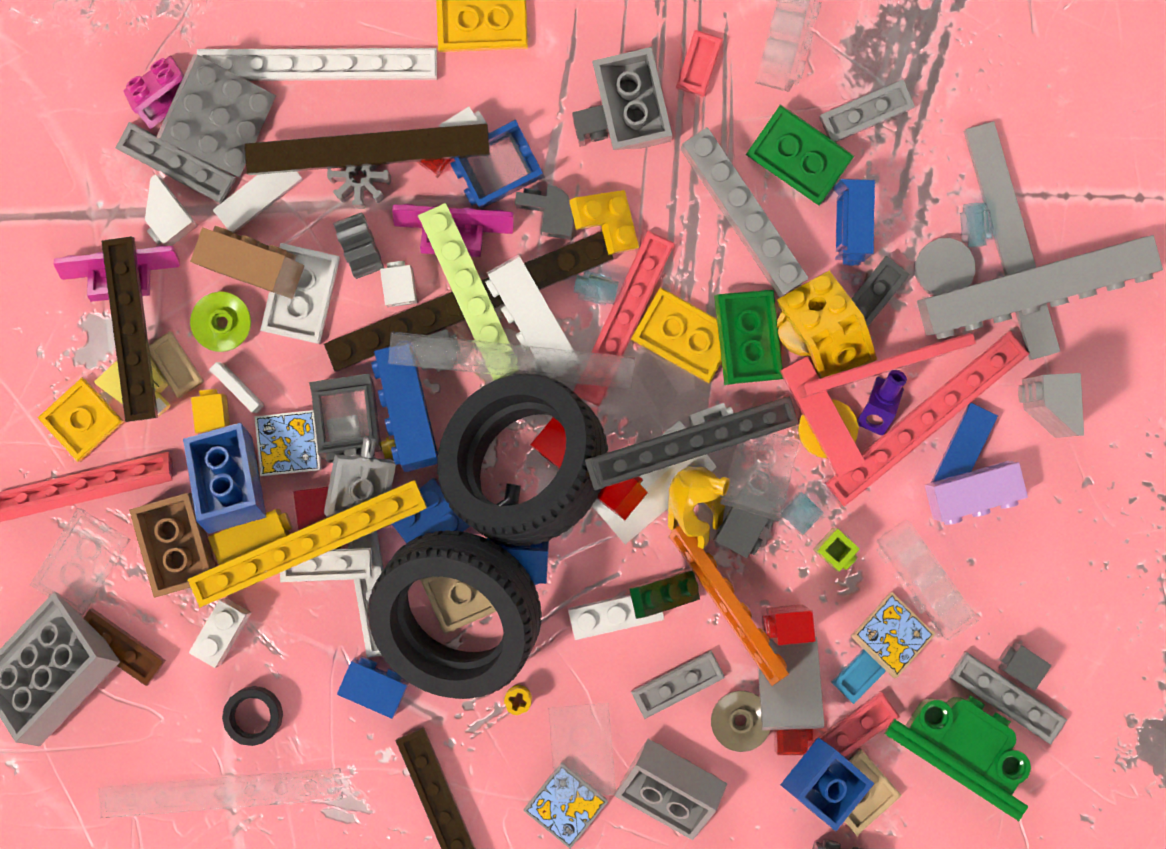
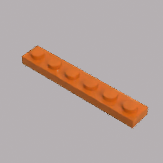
[669,525,789,686]

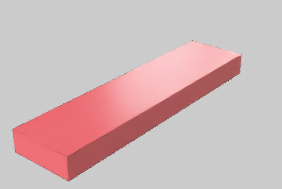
[780,356,865,477]

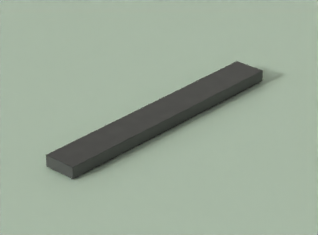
[585,396,799,490]

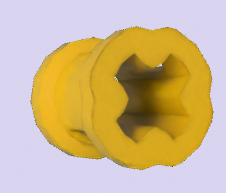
[504,685,532,715]

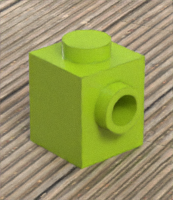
[813,527,860,572]

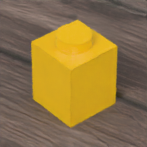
[191,389,230,434]

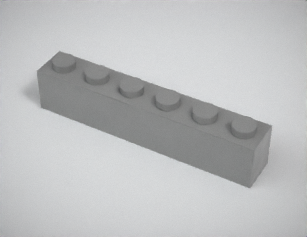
[680,127,809,298]

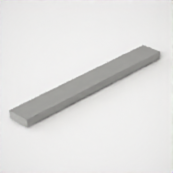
[963,121,1061,361]

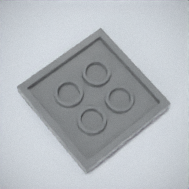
[156,54,276,177]

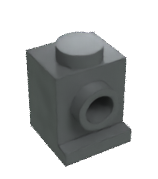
[572,105,609,147]

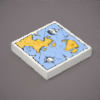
[254,410,322,476]

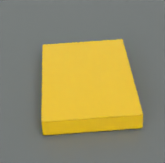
[436,0,528,52]
[631,287,722,384]

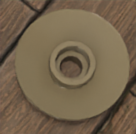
[711,691,770,752]

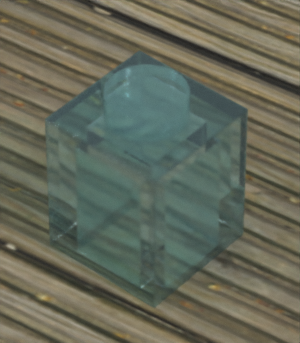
[778,492,824,535]

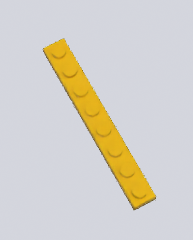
[187,480,428,608]

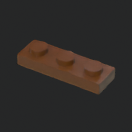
[83,608,166,686]

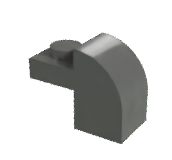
[515,184,574,240]

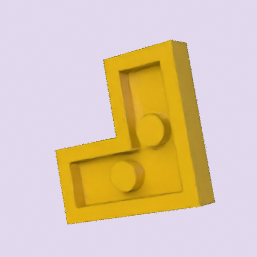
[569,190,639,255]

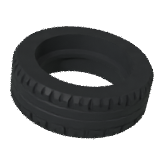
[437,373,608,546]
[368,530,542,699]

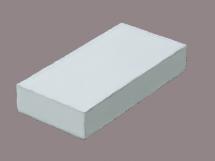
[209,362,264,413]

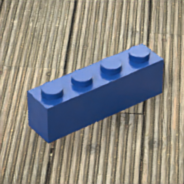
[371,342,438,472]

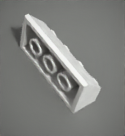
[592,420,716,545]

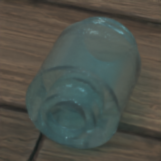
[960,203,992,248]
[573,270,619,306]

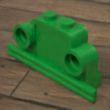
[884,695,1031,822]

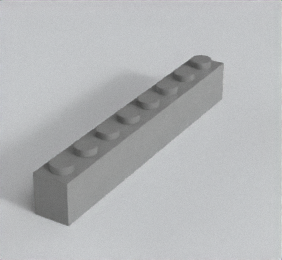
[917,235,1163,339]

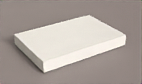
[260,243,340,344]

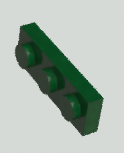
[629,570,700,619]

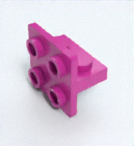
[123,56,184,129]

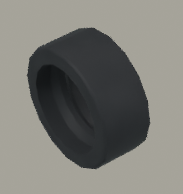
[222,686,283,746]

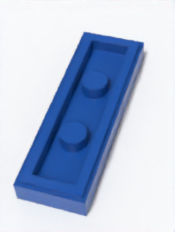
[930,403,998,483]

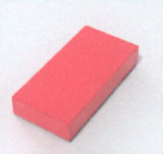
[676,30,723,97]

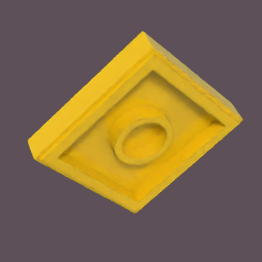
[37,377,124,462]

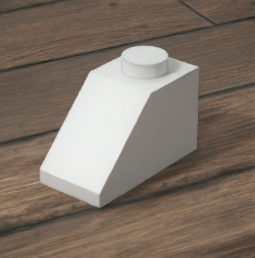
[145,174,198,246]

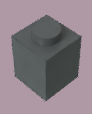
[998,643,1052,691]

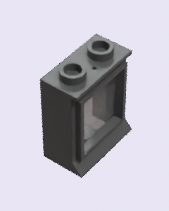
[309,374,382,463]

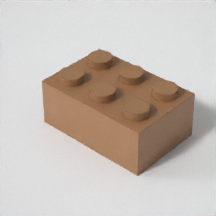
[190,226,305,299]
[129,493,216,598]

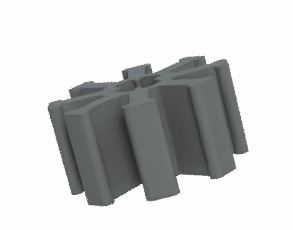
[333,212,384,279]

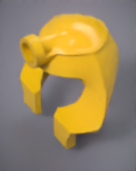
[667,467,730,549]

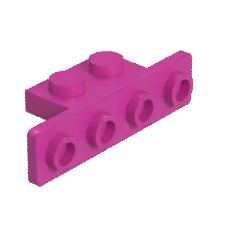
[392,204,514,257]
[53,245,180,302]

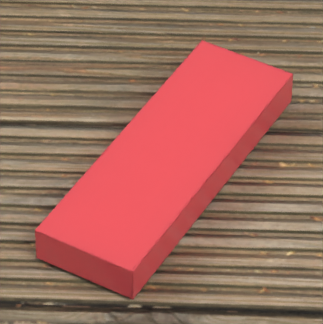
[808,691,900,757]

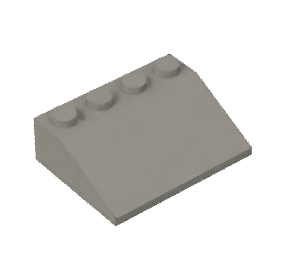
[0,592,120,746]

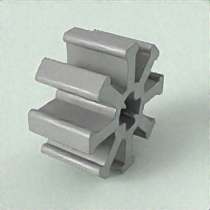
[327,165,391,209]

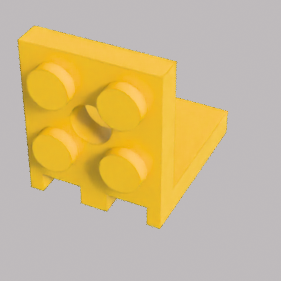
[777,270,878,378]

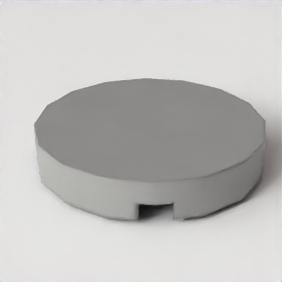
[914,238,976,296]

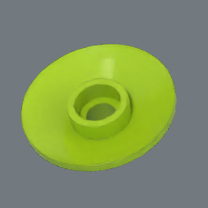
[190,292,251,352]

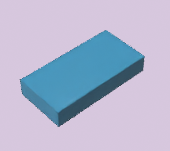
[831,649,886,704]

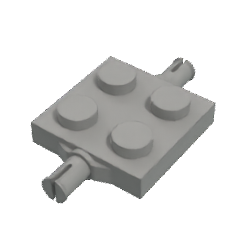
[324,437,396,517]

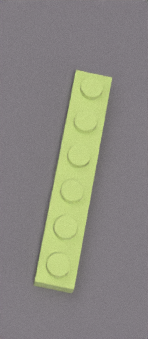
[418,203,521,381]

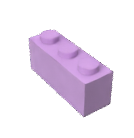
[924,460,1028,525]

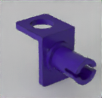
[857,370,907,436]

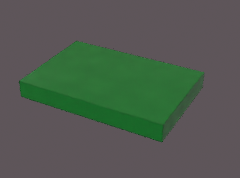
[746,104,855,206]
[714,290,783,385]

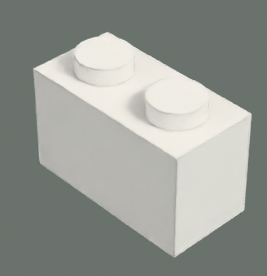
[189,598,252,668]

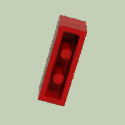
[762,604,816,645]

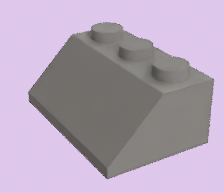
[592,47,672,150]
[1018,373,1084,438]
[614,739,727,840]

